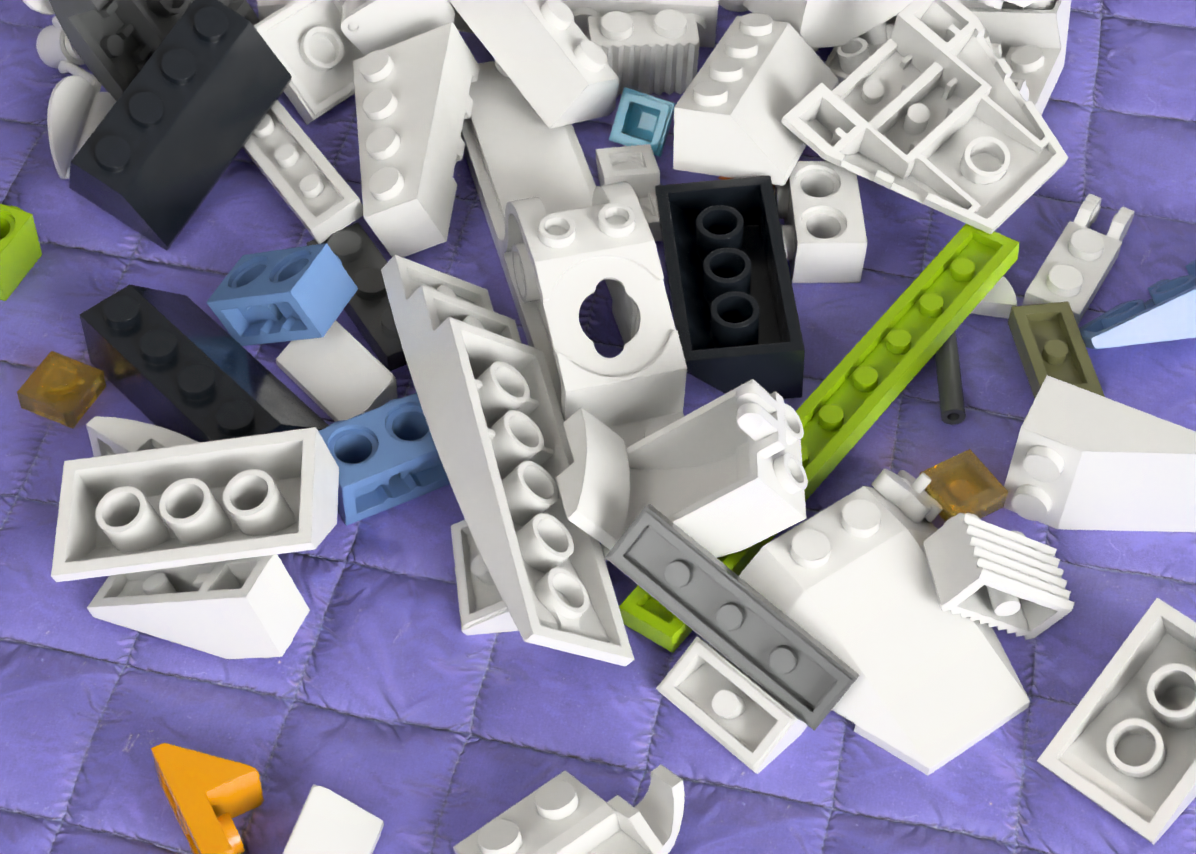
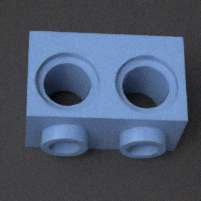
[206,243,358,346]
[319,393,450,526]

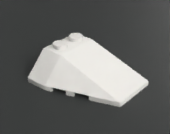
[782,0,1068,235]
[739,486,1030,776]

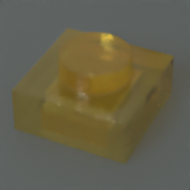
[17,351,107,429]
[920,449,1008,522]

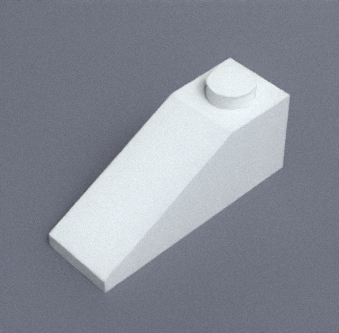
[87,554,310,659]

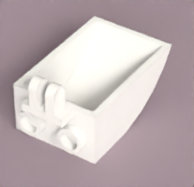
[601,379,808,561]

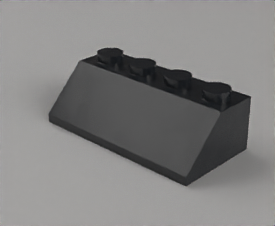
[69,0,292,251]
[655,175,805,399]
[79,284,329,443]

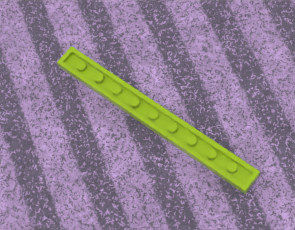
[619,224,1019,653]

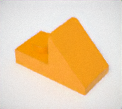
[151,743,264,854]

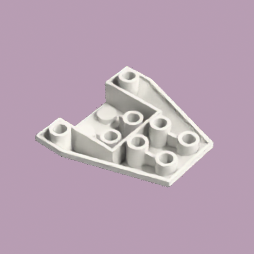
[825,0,1071,115]

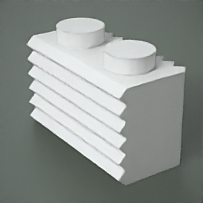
[587,9,700,97]
[923,513,1075,640]

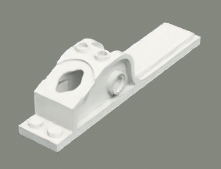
[461,61,687,448]

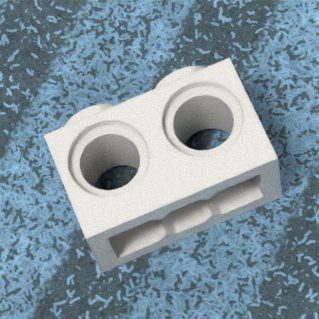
[774,161,867,283]

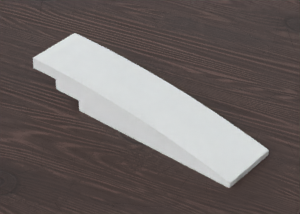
[381,255,634,667]

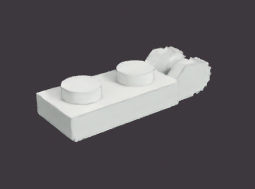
[1022,194,1134,325]

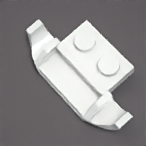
[453,764,685,854]

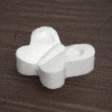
[871,468,943,523]

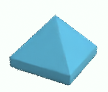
[609,87,677,156]

